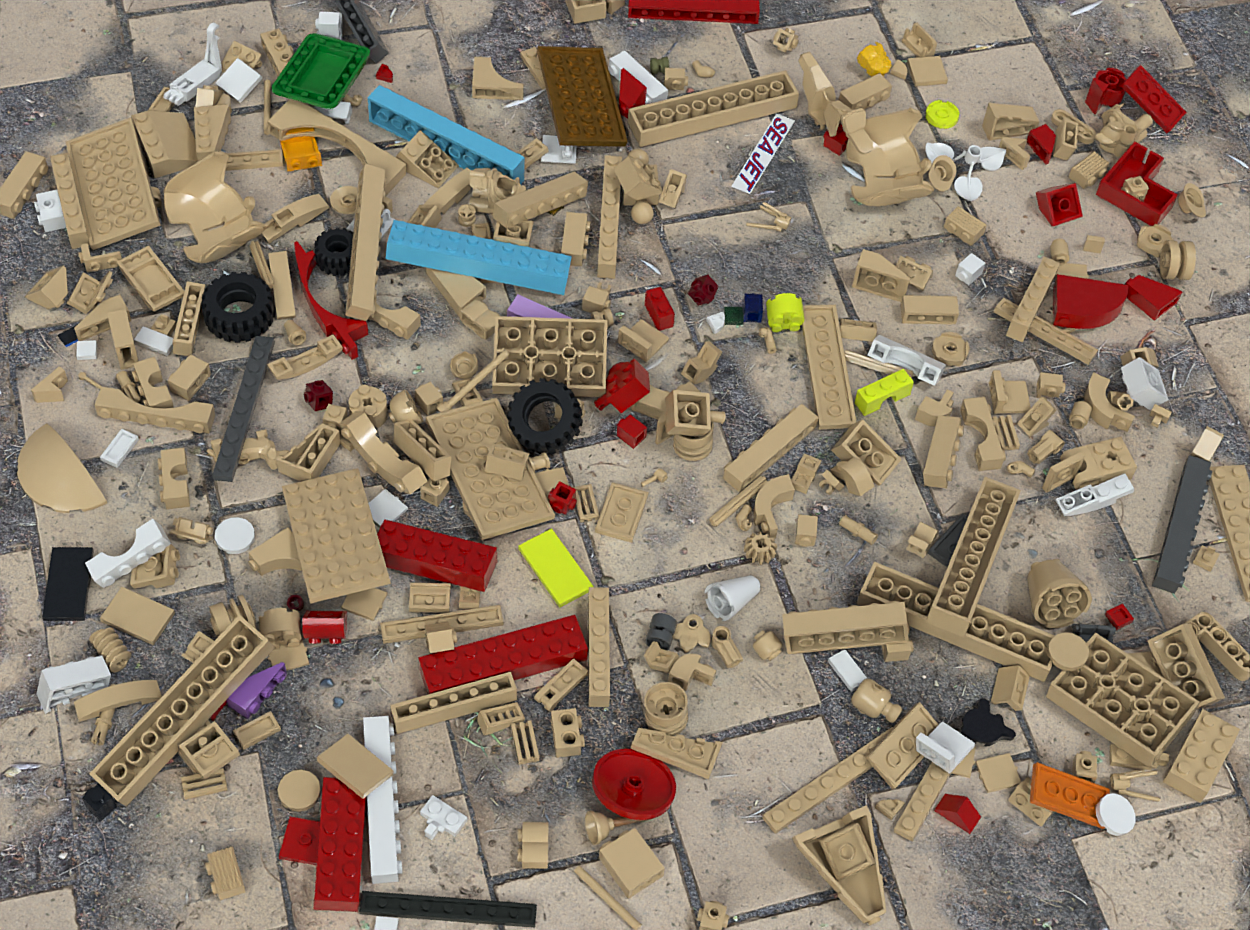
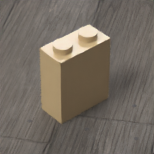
[107,309,139,370]
[599,828,665,899]

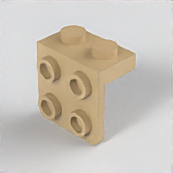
[67,271,113,314]

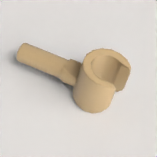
[641,469,668,487]

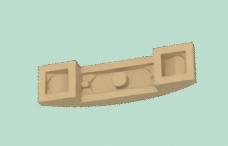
[267,335,343,380]
[74,680,162,722]

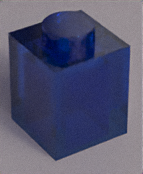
[743,293,763,323]

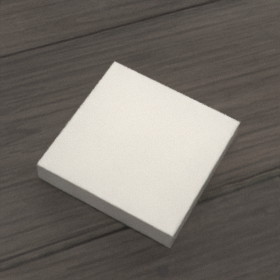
[216,58,263,103]

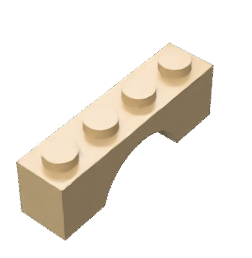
[368,298,421,340]
[960,397,1006,471]

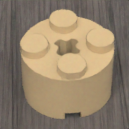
[348,385,388,429]
[259,608,302,650]

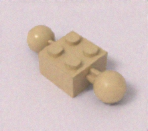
[622,148,659,224]

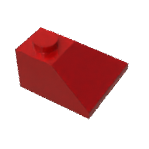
[619,68,647,119]
[1035,183,1083,226]

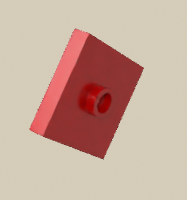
[279,817,320,866]

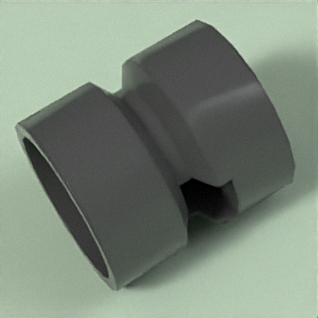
[645,613,677,651]

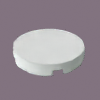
[215,517,255,554]
[1096,793,1135,836]

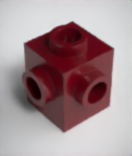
[687,275,719,306]
[304,380,333,411]

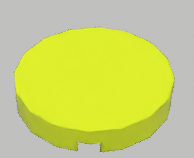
[925,100,959,129]

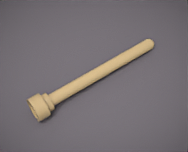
[436,350,509,412]

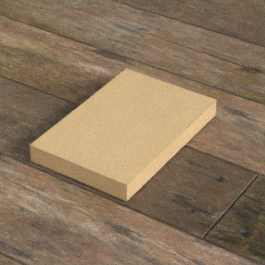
[595,482,649,543]
[100,587,175,645]
[317,734,394,799]

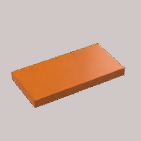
[1030,762,1110,829]

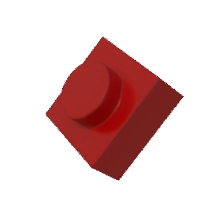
[1105,603,1134,630]

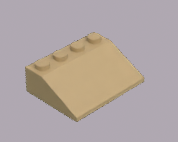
[131,111,198,178]

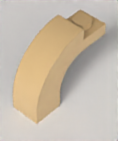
[1084,372,1135,432]
[753,474,795,539]

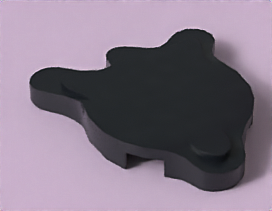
[960,698,1016,747]

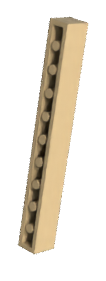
[345,163,387,321]

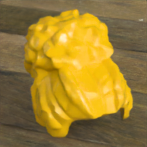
[857,42,892,77]

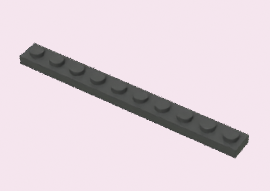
[212,336,275,482]

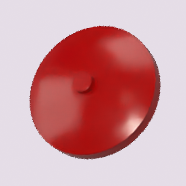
[592,749,676,820]

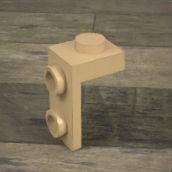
[79,243,122,273]

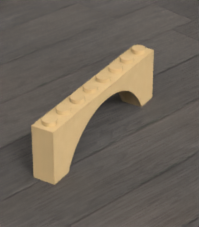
[267,99,406,196]

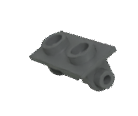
[1072,623,1116,644]

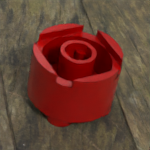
[1095,68,1126,108]

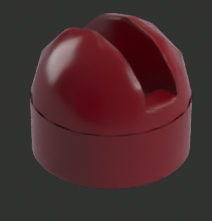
[287,594,304,612]

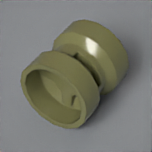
[650,57,669,75]

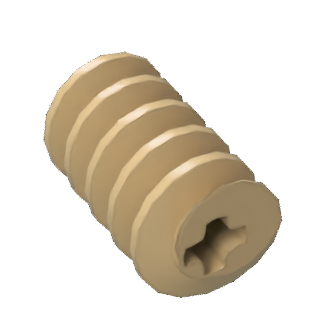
[89,627,132,673]

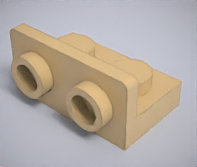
[896,256,933,291]

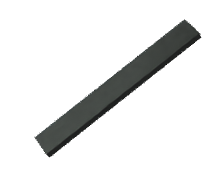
[359,891,537,928]

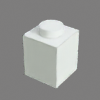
[955,253,985,285]

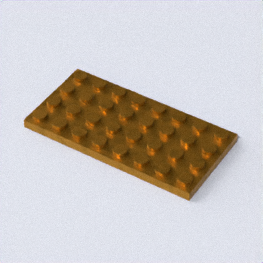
[537,46,628,147]

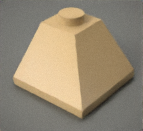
[25,265,68,309]

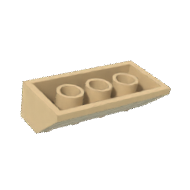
[1147,624,1225,710]

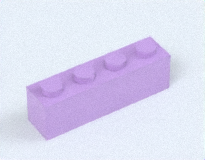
[507,295,573,319]

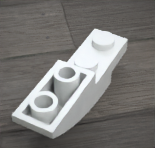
[1056,474,1134,516]

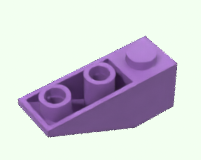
[227,662,287,719]

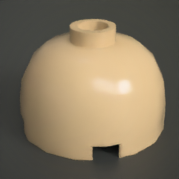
[388,389,424,425]

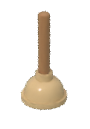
[585,811,654,845]

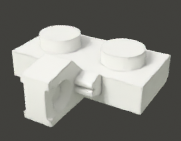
[420,795,468,840]

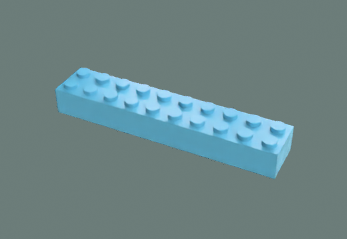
[367,85,525,184]
[385,220,572,295]

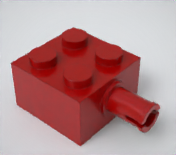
[594,358,650,413]

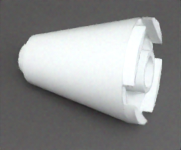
[705,575,760,621]

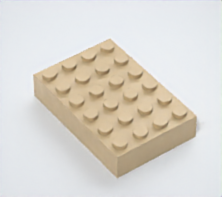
[492,316,607,397]
[1046,633,1200,768]

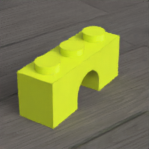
[854,369,914,416]

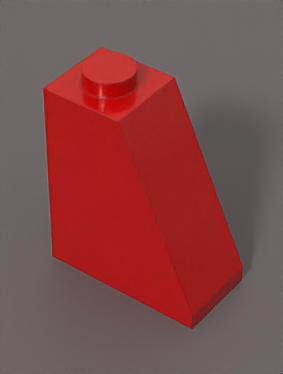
[1125,275,1182,321]

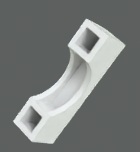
[867,335,946,386]
[85,519,171,588]

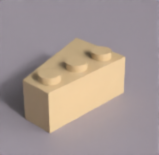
[982,103,1040,141]
[277,423,341,481]

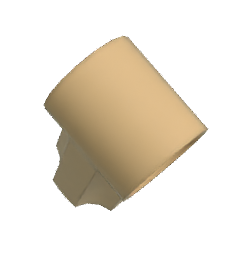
[1107,391,1133,411]
[1027,430,1065,464]
[711,626,743,668]

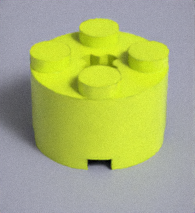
[766,293,805,332]

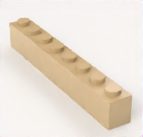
[597,155,622,279]

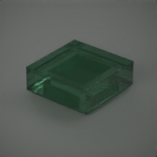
[724,307,744,325]

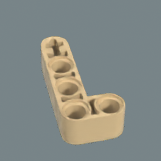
[1184,612,1250,681]

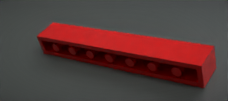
[628,0,760,24]

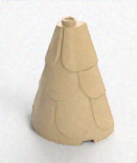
[792,805,887,926]

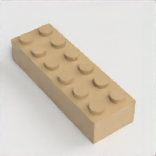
[782,601,909,654]

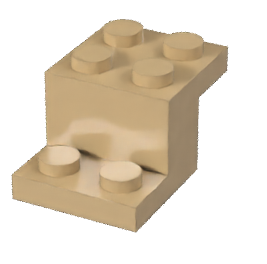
[177,720,240,779]

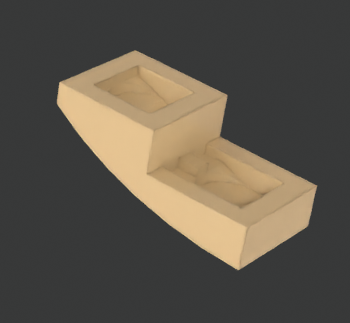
[791,454,822,494]
[459,586,481,609]

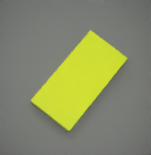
[518,528,594,608]

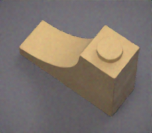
[472,57,523,100]
[248,527,302,576]

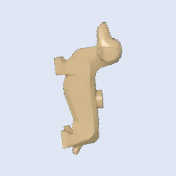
[207,429,290,470]

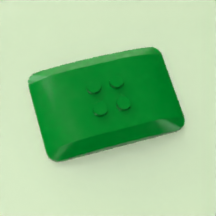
[271,33,370,109]

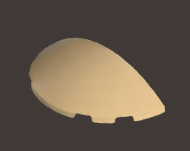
[17,423,107,513]

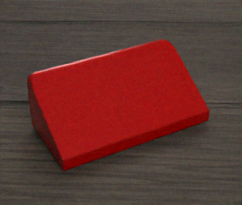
[1085,78,1109,115]

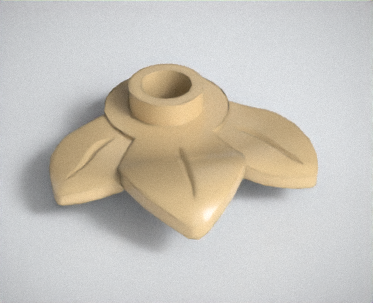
[673,614,711,653]

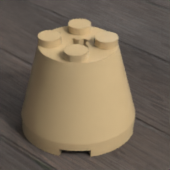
[1027,559,1092,628]

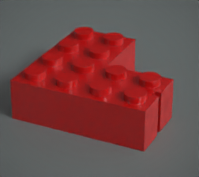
[1096,141,1178,226]

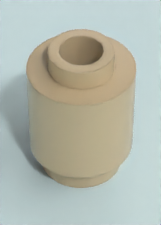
[1050,238,1070,265]
[1069,401,1092,429]

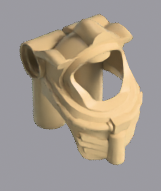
[1094,103,1153,158]
[469,168,526,216]

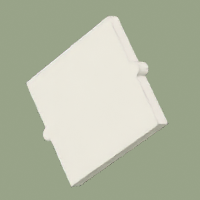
[368,489,408,527]

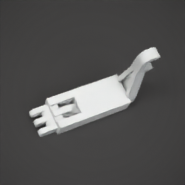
[164,23,222,106]

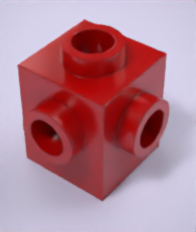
[548,481,577,515]

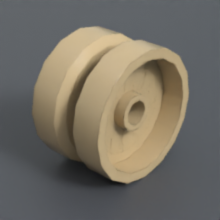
[1159,240,1196,280]

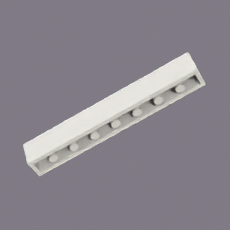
[363,716,402,884]

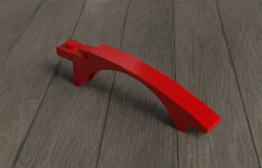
[294,241,368,360]

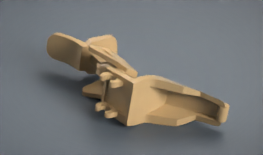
[798,51,874,154]

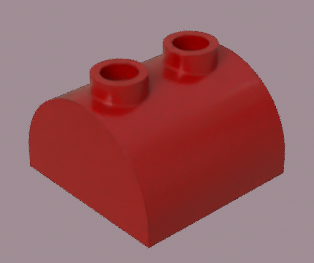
[302,610,347,644]

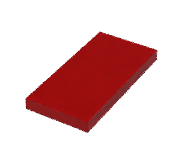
[1121,65,1187,133]

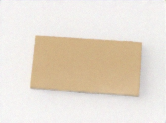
[865,702,939,789]

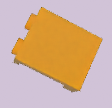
[278,127,322,172]

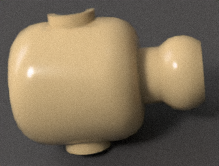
[851,678,903,723]

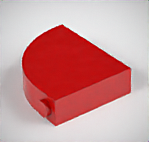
[1053,274,1128,329]

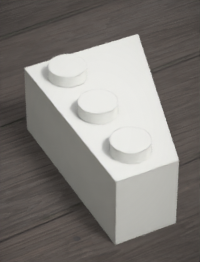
[36,656,111,714]

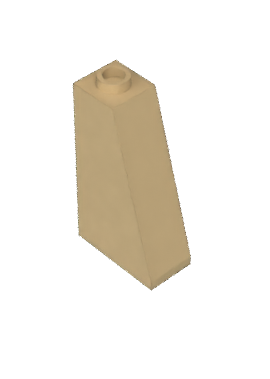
[426,268,486,317]

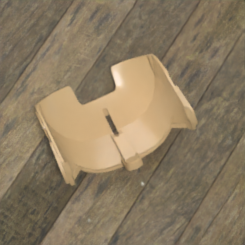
[846,107,935,206]
[164,151,266,263]

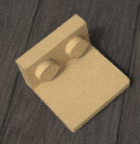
[618,319,669,362]
[989,370,1031,414]

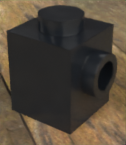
[82,783,117,822]

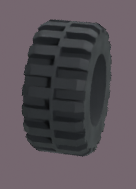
[201,272,275,343]
[507,378,583,454]

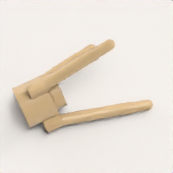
[746,202,792,232]
[1110,769,1160,802]

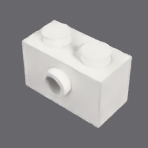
[34,190,66,232]

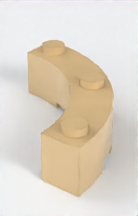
[339,411,428,495]

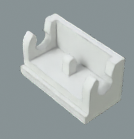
[314,101,352,124]

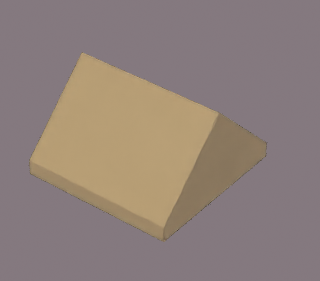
[407,205,442,228]

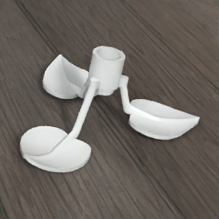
[925,143,1006,201]

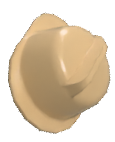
[928,155,956,192]
[1178,183,1206,218]

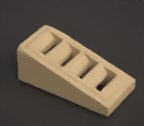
[452,378,483,407]
[477,702,525,736]

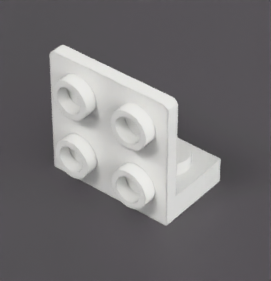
[916,722,975,774]

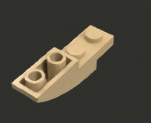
[261,194,330,244]

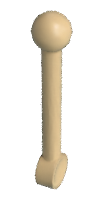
[78,372,108,389]

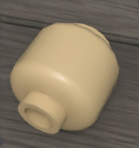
[752,630,783,661]

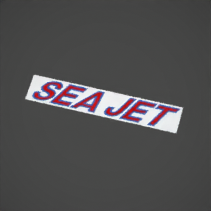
[731,113,795,194]

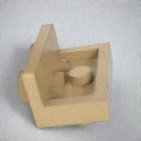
[1008,777,1054,826]

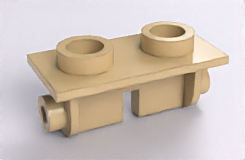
[169,517,214,544]

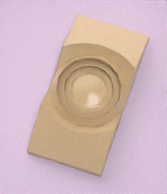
[117,246,184,312]

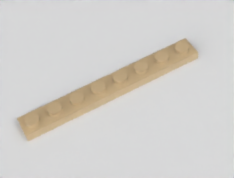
[762,727,893,834]

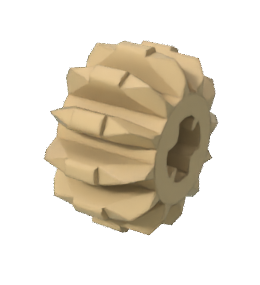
[744,531,777,565]

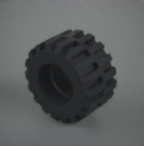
[314,228,353,276]

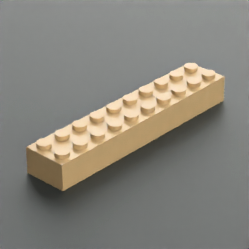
[628,70,799,147]
[925,477,1021,638]
[857,562,1055,682]
[89,615,275,807]

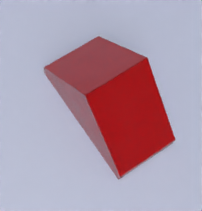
[934,794,981,834]

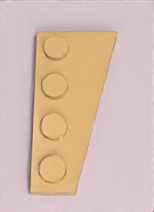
[630,728,723,779]

